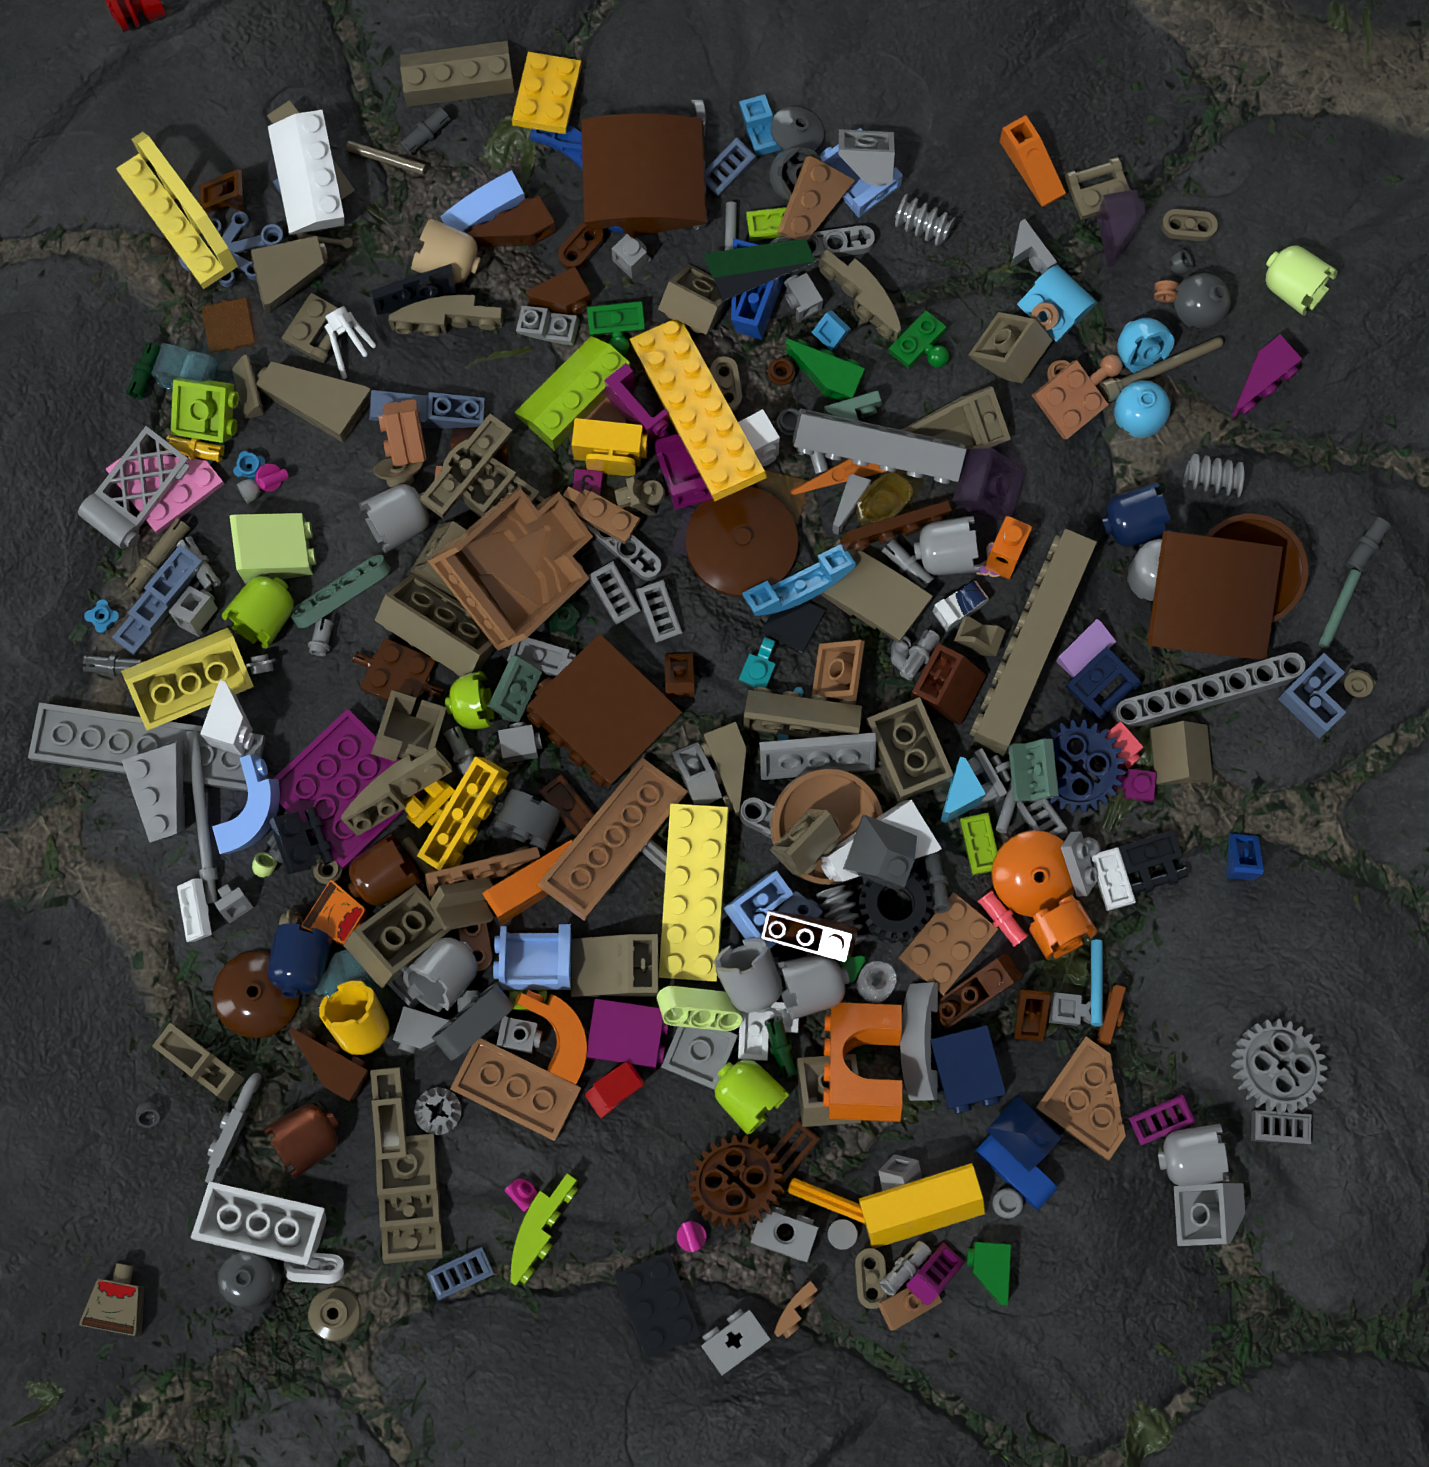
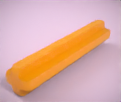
[788,1178,865,1224]

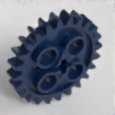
[1041,720,1127,813]

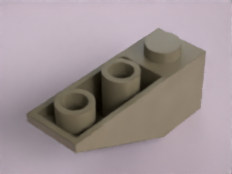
[700,722,746,818]

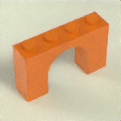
[823,1003,902,1122]

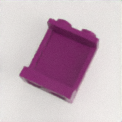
[604,363,670,447]
[654,434,713,510]
[586,999,669,1069]

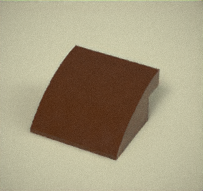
[581,113,707,237]
[1147,531,1283,660]

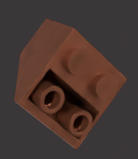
[910,643,986,725]

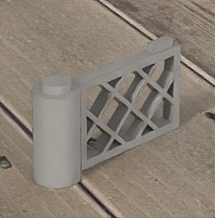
[78,426,191,549]

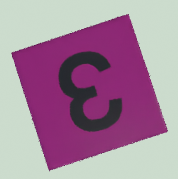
[573,469,603,496]

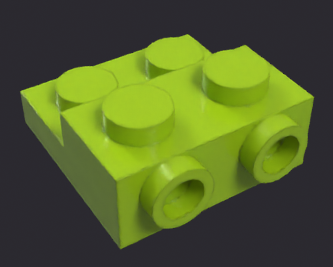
[171,378,239,443]

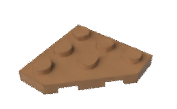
[1035,1037,1126,1161]

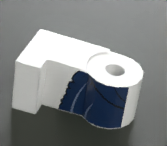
[933,581,989,632]

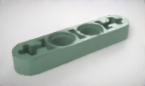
[290,555,390,628]

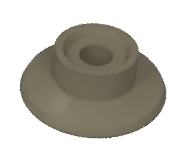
[373,457,423,487]
[308,1286,361,1341]

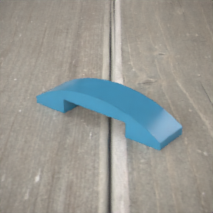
[742,544,856,616]

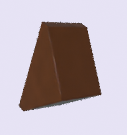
[1014,990,1051,1041]

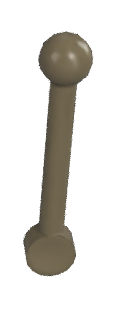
[296,232,353,250]

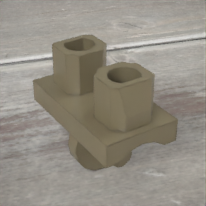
[615,477,665,516]

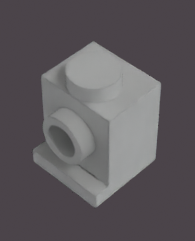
[612,234,651,279]
[784,272,823,322]
[169,586,218,637]
[496,1016,543,1054]

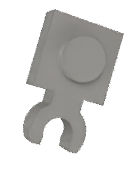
[1049,992,1091,1026]

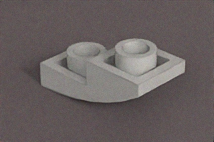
[516,306,580,346]

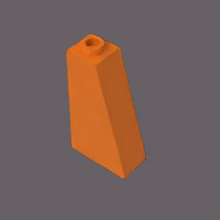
[482,840,573,925]

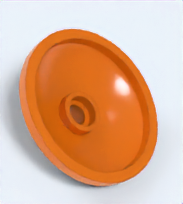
[991,830,1075,917]

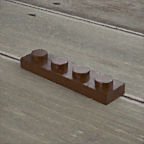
[840,500,952,552]

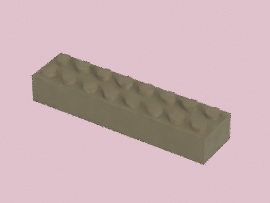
[969,529,1097,758]

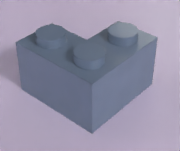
[1278,653,1346,739]

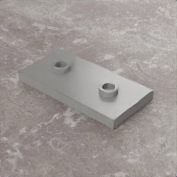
[759,733,876,780]

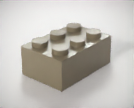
[865,697,954,803]
[343,885,453,989]

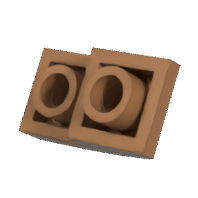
[774,1281,818,1338]

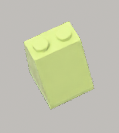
[230,513,316,584]

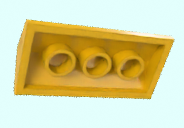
[859,1163,985,1249]

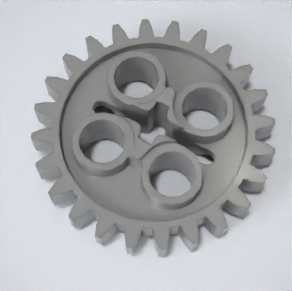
[1231,1019,1328,1115]

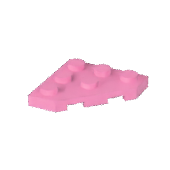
[106,453,225,535]

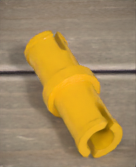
[165,435,224,463]

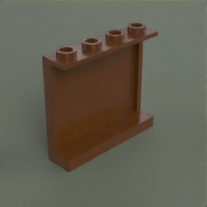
[526,633,682,790]

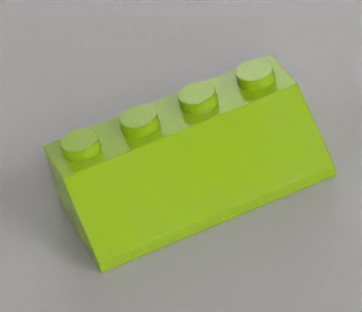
[514,336,631,451]

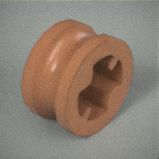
[1154,280,1179,303]

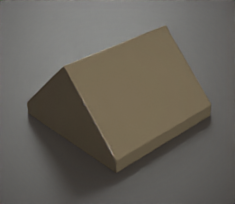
[1150,721,1213,785]

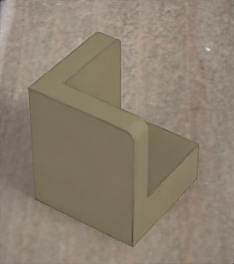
[954,616,1006,656]

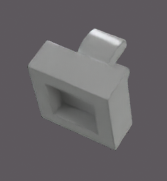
[214,884,254,924]

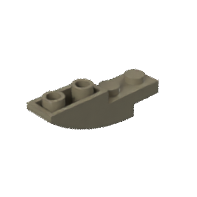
[819,249,901,341]
[389,295,503,337]
[341,747,452,836]

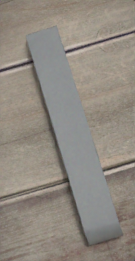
[1112,653,1305,730]

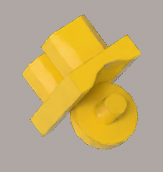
[404,780,455,828]

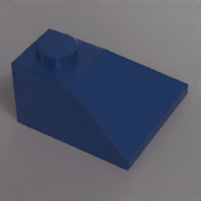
[986,1095,1062,1172]

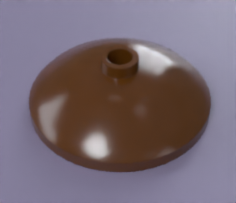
[213,951,301,1038]

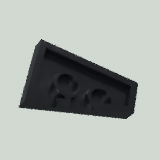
[372,264,458,315]

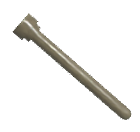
[1100,337,1223,402]

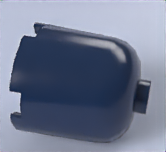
[1102,482,1172,547]
[267,923,332,998]

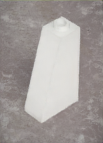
[820,800,942,881]

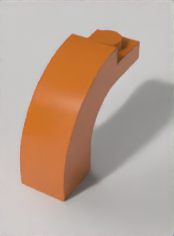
[514,990,587,1084]

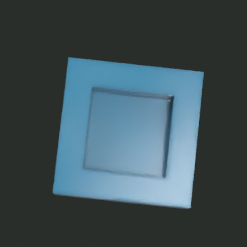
[812,310,851,351]

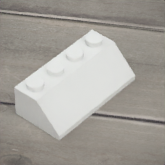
[268,110,344,235]
[191,1181,327,1266]

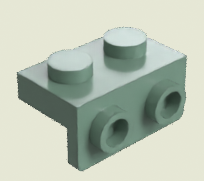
[1008,739,1058,801]

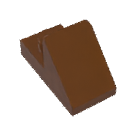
[200,169,244,213]
[665,653,695,698]

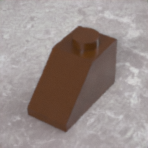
[526,266,592,315]

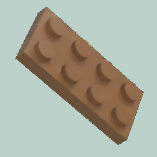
[450,1038,582,1142]

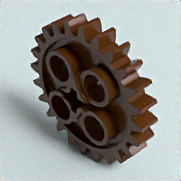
[688,1135,785,1231]

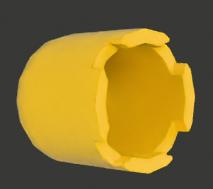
[319,981,390,1055]

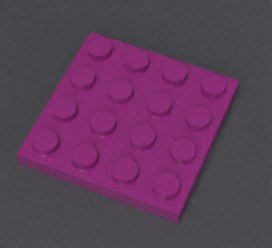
[273,708,426,870]

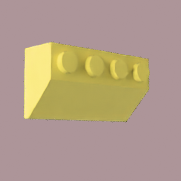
[121,628,254,731]

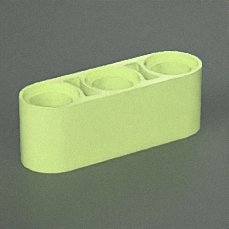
[657,986,743,1031]

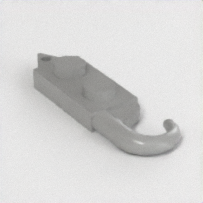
[205,1073,262,1183]

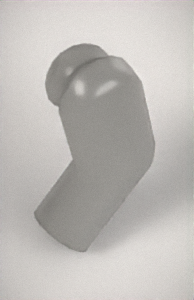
[891,636,911,670]

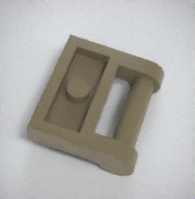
[1065,157,1134,220]
[282,293,349,363]

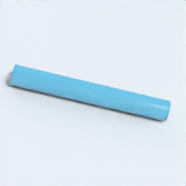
[1091,939,1103,1026]

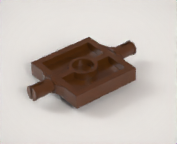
[352,638,445,712]

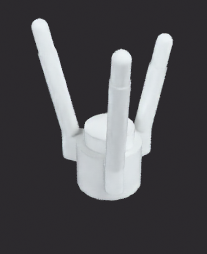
[324,306,376,380]

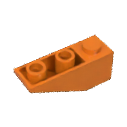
[999,115,1066,208]

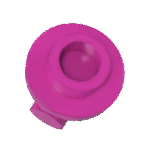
[256,463,289,492]
[504,1178,537,1212]
[677,1220,706,1253]

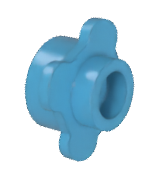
[233,451,266,481]
[85,600,119,633]

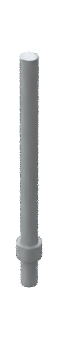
[186,731,218,904]

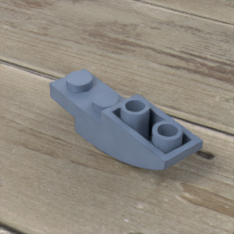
[369,390,484,429]

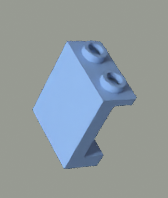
[820,128,903,218]
[493,924,572,990]

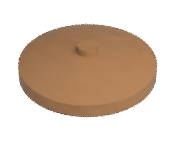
[771,769,883,885]

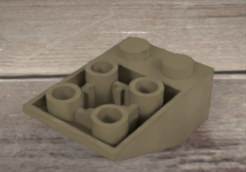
[571,934,659,997]

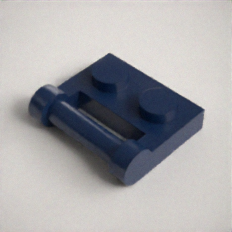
[1065,647,1142,723]

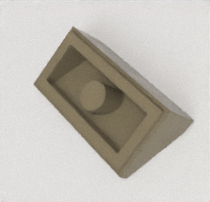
[232,355,264,419]

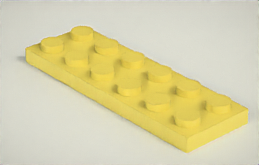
[659,804,729,982]

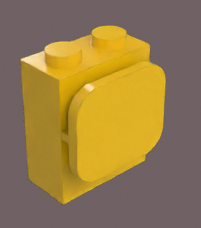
[571,418,648,476]

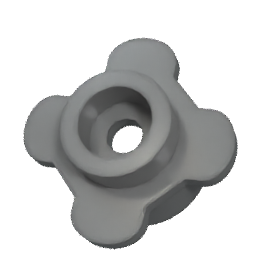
[246,654,275,675]

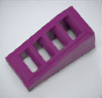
[1129,1094,1196,1145]
[906,1242,965,1305]

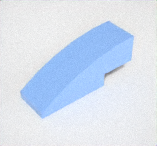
[440,170,525,233]

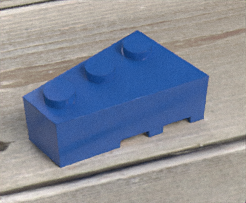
[731,238,786,340]

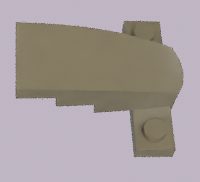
[420,414,544,518]

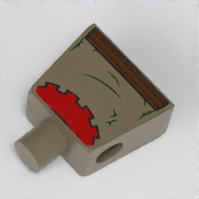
[79,1263,144,1336]

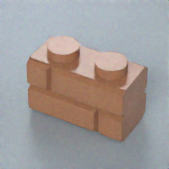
[378,399,427,466]

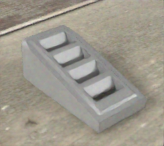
[832,474,871,535]
[587,562,641,625]
[635,580,682,643]
[1015,799,1068,839]
[1251,1110,1311,1145]

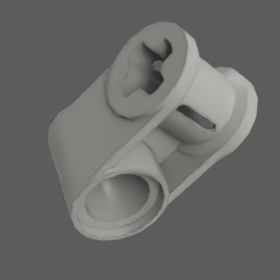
[739,798,774,839]

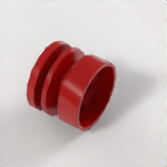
[105,0,167,33]

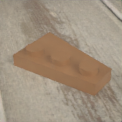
[777,156,855,241]

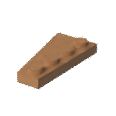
[425,846,541,900]

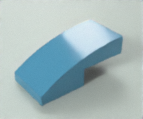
[739,94,781,157]

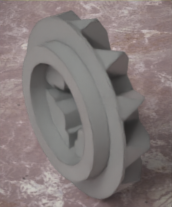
[414,1087,461,1135]

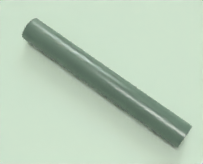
[1318,569,1361,649]

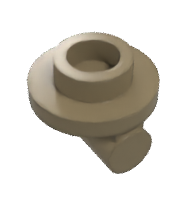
[1344,668,1376,697]

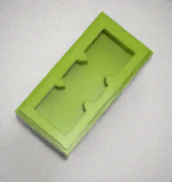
[746,207,787,241]
[960,813,997,876]

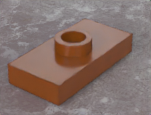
[1096,985,1126,1047]

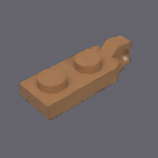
[563,486,640,544]

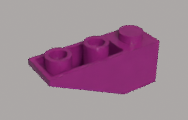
[1232,334,1302,418]

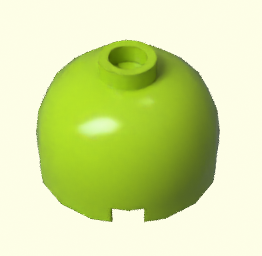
[445,671,494,729]

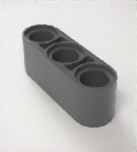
[432,983,515,1061]

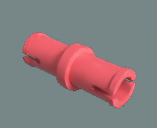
[977,890,1028,947]

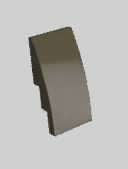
[820,539,933,643]
[375,1134,443,1264]

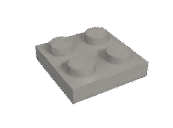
[661,1026,738,1090]

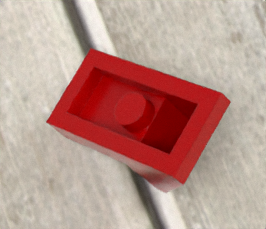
[584,1060,646,1118]

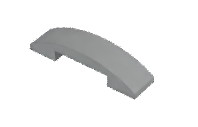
[900,982,938,1101]

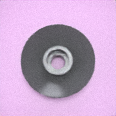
[770,107,824,151]

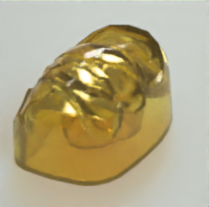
[856,472,913,526]

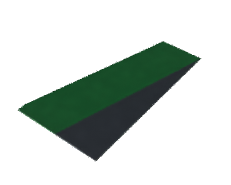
[704,238,816,301]

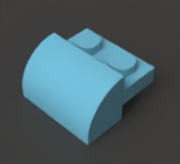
[1017,265,1098,343]

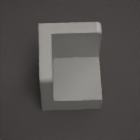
[878,1154,922,1191]

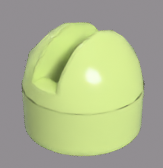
[252,852,277,877]

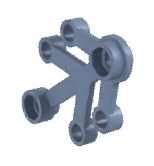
[179,211,284,287]

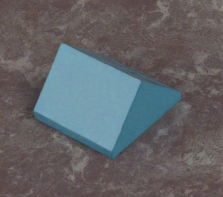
[940,757,986,823]

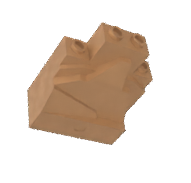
[428,488,593,650]

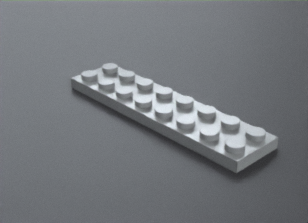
[28,703,266,792]

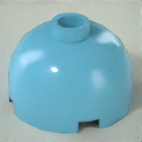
[1117,318,1175,373]
[1114,380,1170,438]

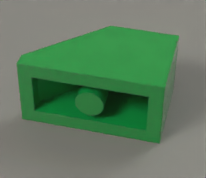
[966,1242,1011,1306]

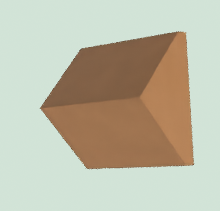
[812,640,865,703]

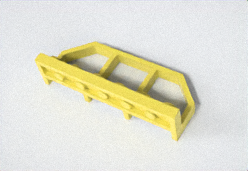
[116,132,238,289]

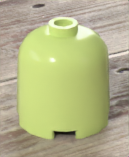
[1265,246,1338,316]

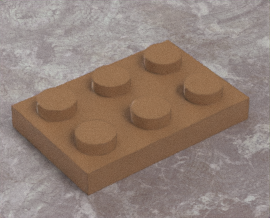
[898,892,998,997]

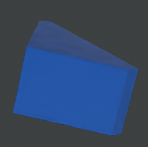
[1226,833,1264,881]

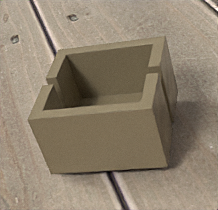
[371,690,446,762]

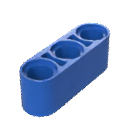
[975,1135,1058,1211]

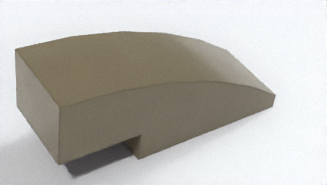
[152,1023,245,1102]
[370,1066,407,1160]

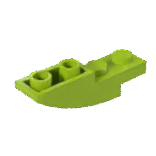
[511,1173,579,1286]

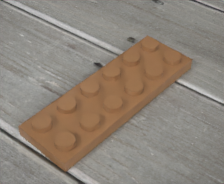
[538,758,688,921]

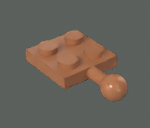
[1032,354,1123,439]

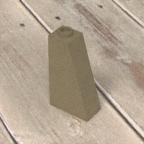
[256,361,371,443]

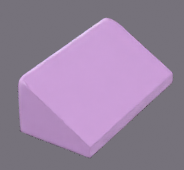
[1056,619,1116,678]

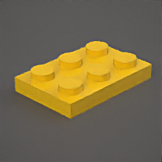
[512,52,581,134]

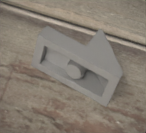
[1011,219,1057,274]

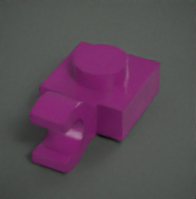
[1114,769,1156,802]

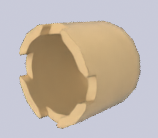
[411,219,481,284]

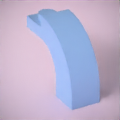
[212,754,280,854]

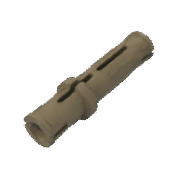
[124,518,190,595]

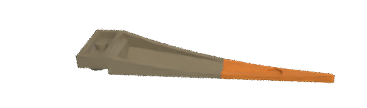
[790,386,1011,495]

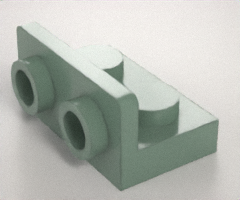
[488,656,542,723]

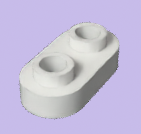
[284,1253,344,1284]

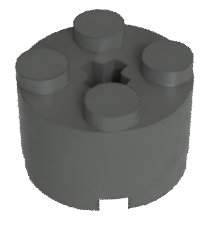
[493,789,561,851]

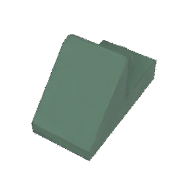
[824,391,881,421]

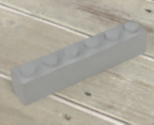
[792,409,967,484]

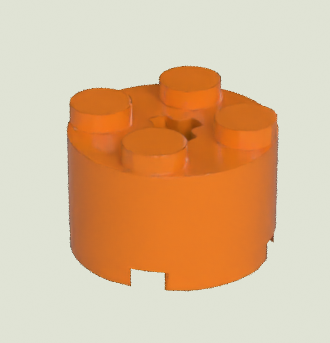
[1029,895,1097,960]

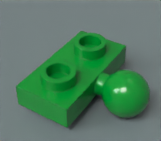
[587,301,645,356]
[889,311,949,369]

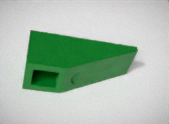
[785,339,865,402]

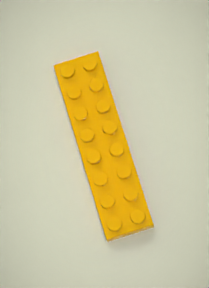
[629,319,767,502]

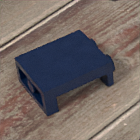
[931,1026,1006,1114]

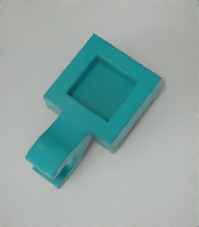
[739,637,776,688]

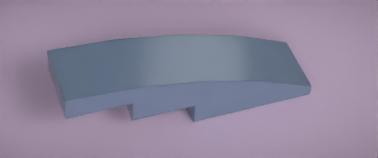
[112,545,203,657]

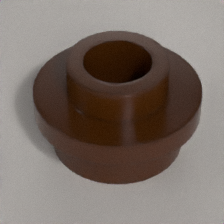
[767,358,795,386]

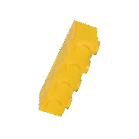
[417,756,509,870]

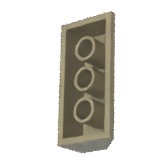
[400,41,515,107]
[374,573,496,677]
[743,687,862,738]

